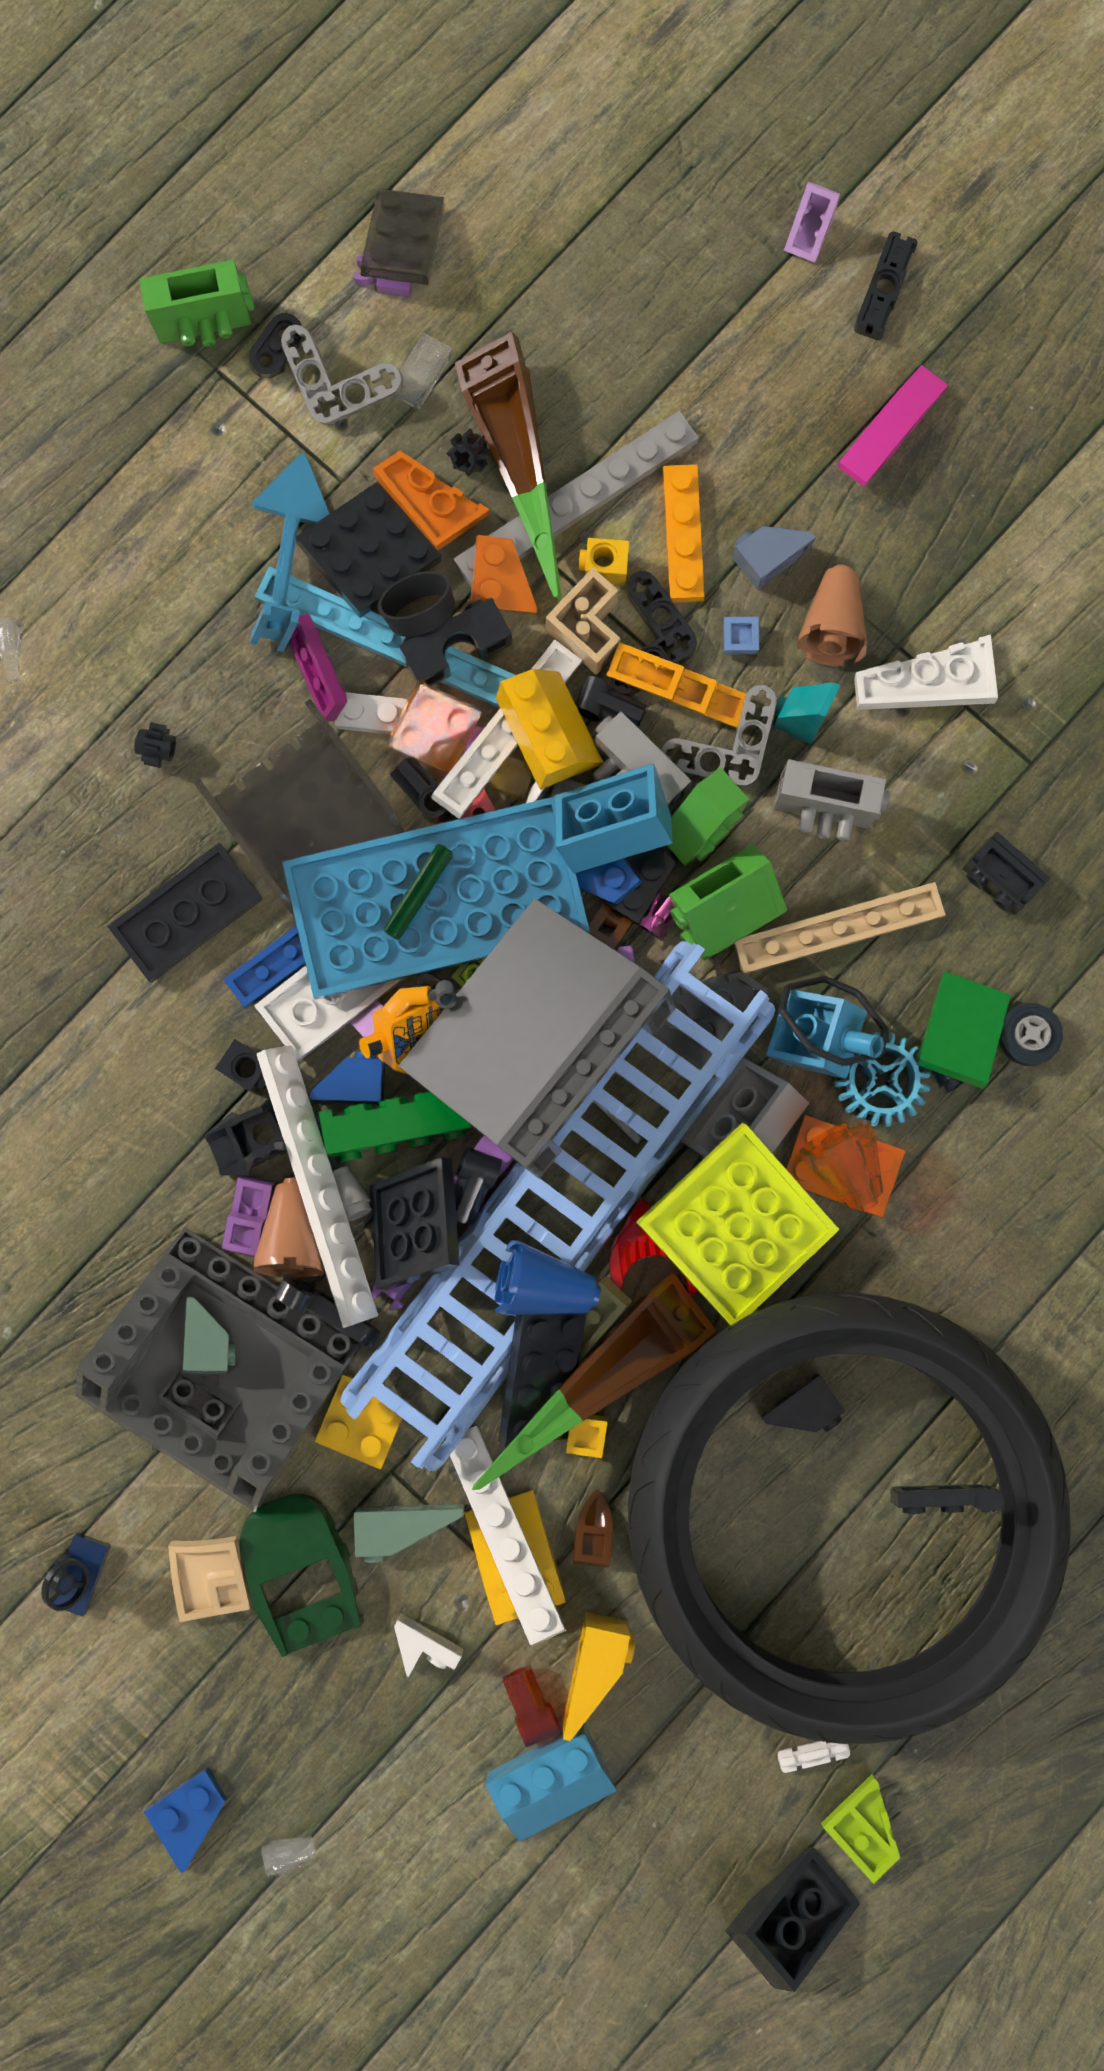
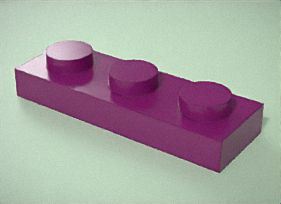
[289,614,347,722]

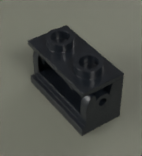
[962,832,1050,915]

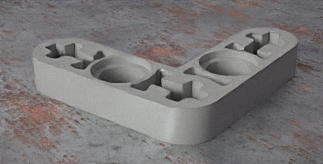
[281,325,404,425]
[661,685,777,785]

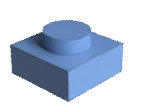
[723,617,759,655]

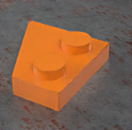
[470,535,537,614]

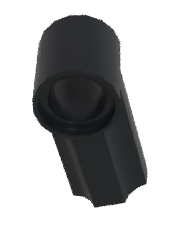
[575,676,647,728]
[390,755,451,824]
[454,1146,502,1224]

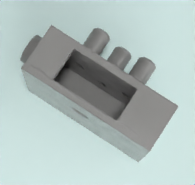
[592,712,691,813]
[773,759,890,841]

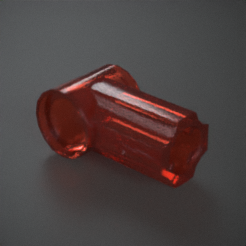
[502,1665,561,1748]

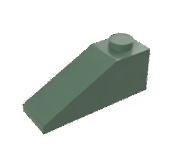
[354,1504,465,1563]

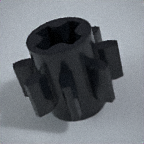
[446,429,492,476]
[134,722,176,768]

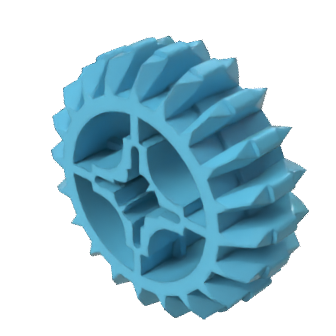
[834,1032,931,1127]

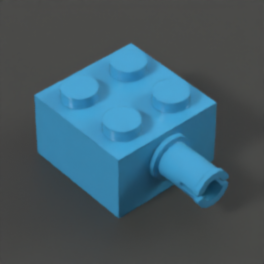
[766,990,884,1079]

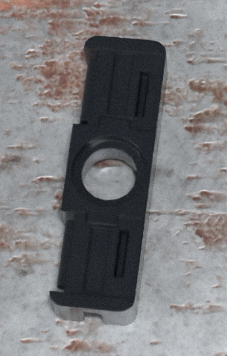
[854,231,918,340]

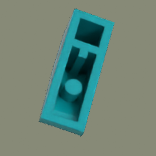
[774,682,840,745]

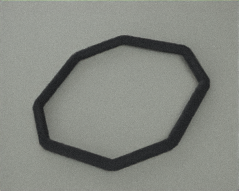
[779,976,888,1066]

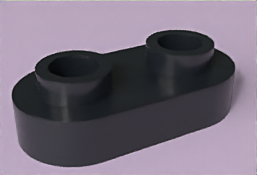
[249,313,302,379]

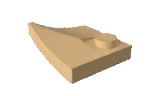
[168,1536,253,1622]

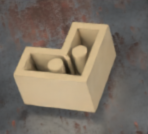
[545,568,621,675]

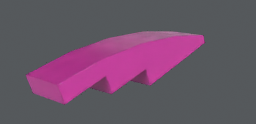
[837,365,948,487]

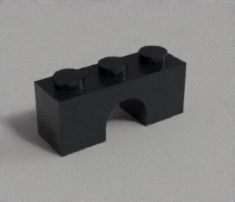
[399,598,512,691]

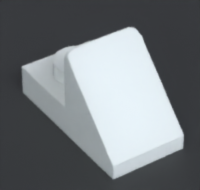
[394,1613,463,1677]

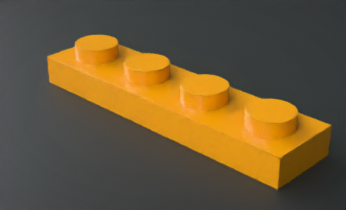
[663,464,705,603]

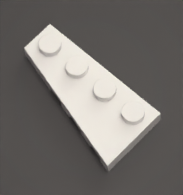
[854,634,998,710]

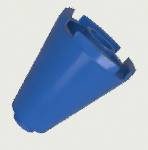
[494,1240,601,1315]

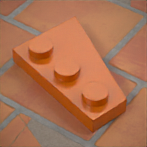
[373,450,490,551]

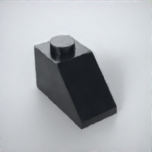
[760,1373,845,1432]

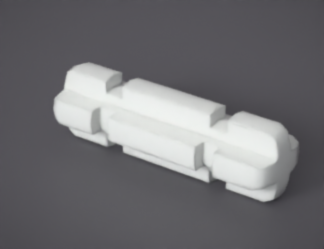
[778,1741,850,1773]

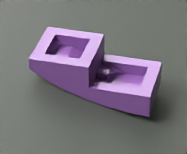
[222,1176,275,1256]

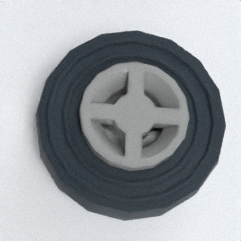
[999,1003,1063,1066]

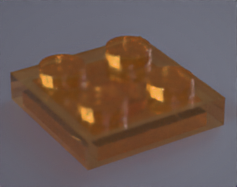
[387,680,482,773]

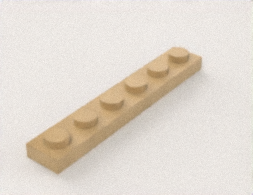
[733,882,945,974]

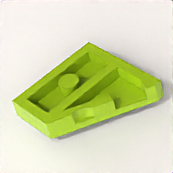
[821,1774,900,1884]

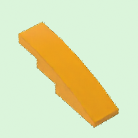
[607,642,746,729]

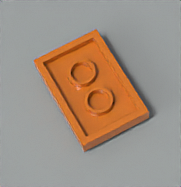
[785,1115,905,1218]

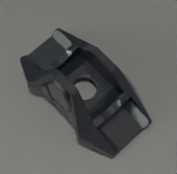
[204,1093,322,1176]

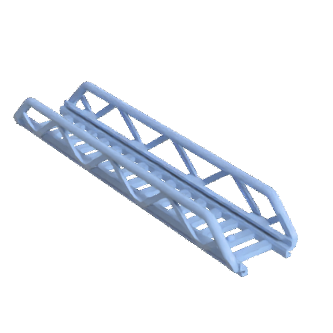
[341,941,775,1471]

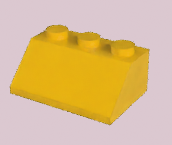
[496,669,604,790]

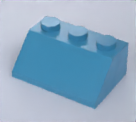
[555,763,673,874]
[485,1723,617,1842]

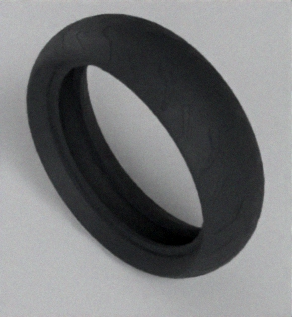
[628,1293,1071,1744]

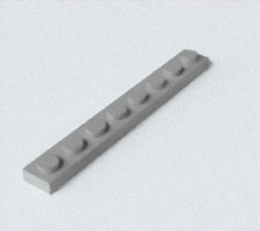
[454,411,699,587]

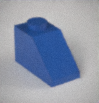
[309,1052,385,1103]

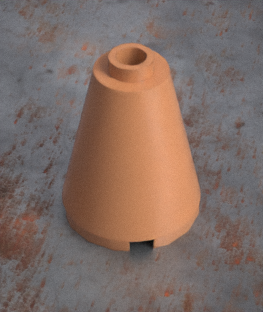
[797,565,868,666]
[253,1178,324,1278]

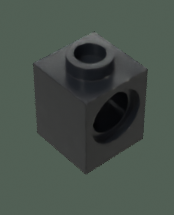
[215,1039,267,1094]

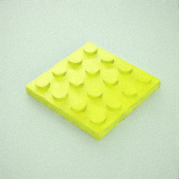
[637,1123,840,1326]

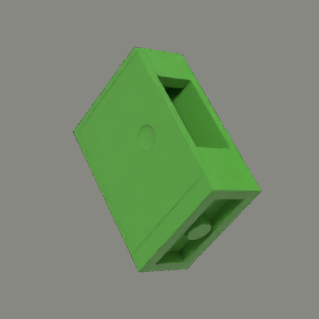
[139,259,255,347]
[669,844,788,961]

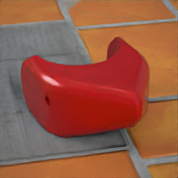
[609,1198,698,1295]

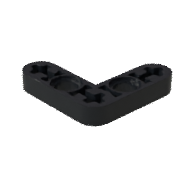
[608,571,697,697]
[273,1276,381,1348]

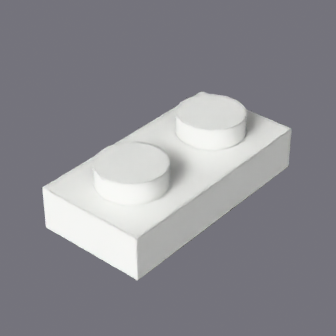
[334,692,408,736]

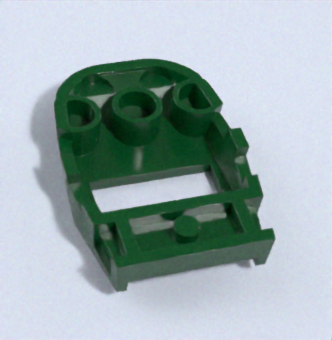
[239,1494,365,1657]

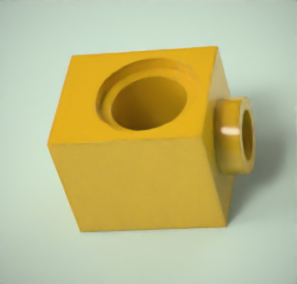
[579,538,629,586]
[566,1415,608,1458]

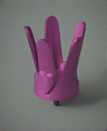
[639,889,675,942]

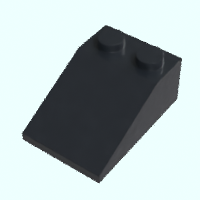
[725,1847,861,1992]

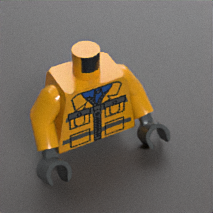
[359,980,457,1074]

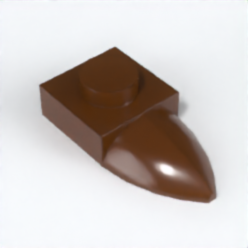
[572,1490,613,1568]

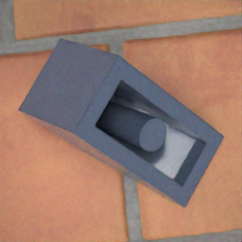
[732,526,816,590]

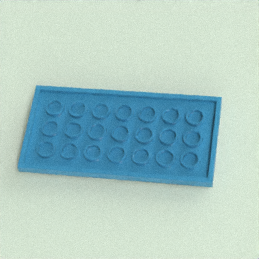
[282,796,590,1000]

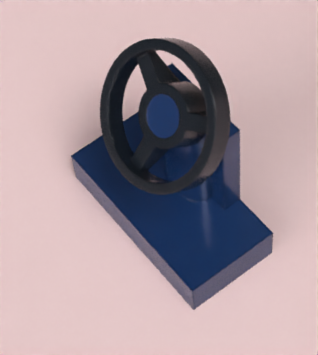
[41,1533,111,1617]

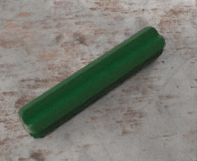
[383,844,453,940]

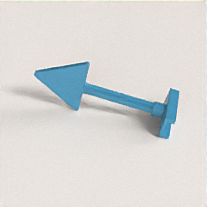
[250,453,330,652]

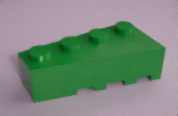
[319,1092,473,1162]

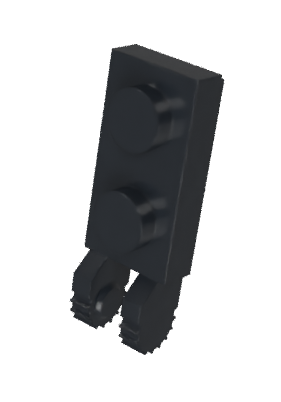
[890,1484,1005,1514]

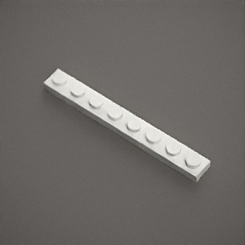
[256,1045,378,1328]

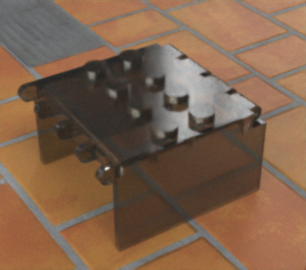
[194,699,405,917]

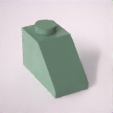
[183,1297,236,1374]

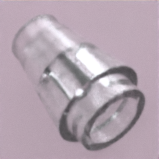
[261,1835,317,1879]

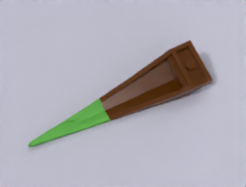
[455,331,562,601]
[472,1273,716,1490]

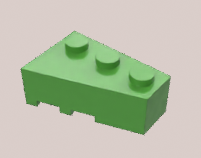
[667,767,750,866]

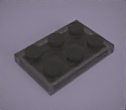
[360,188,444,285]

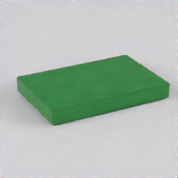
[916,971,1011,1089]

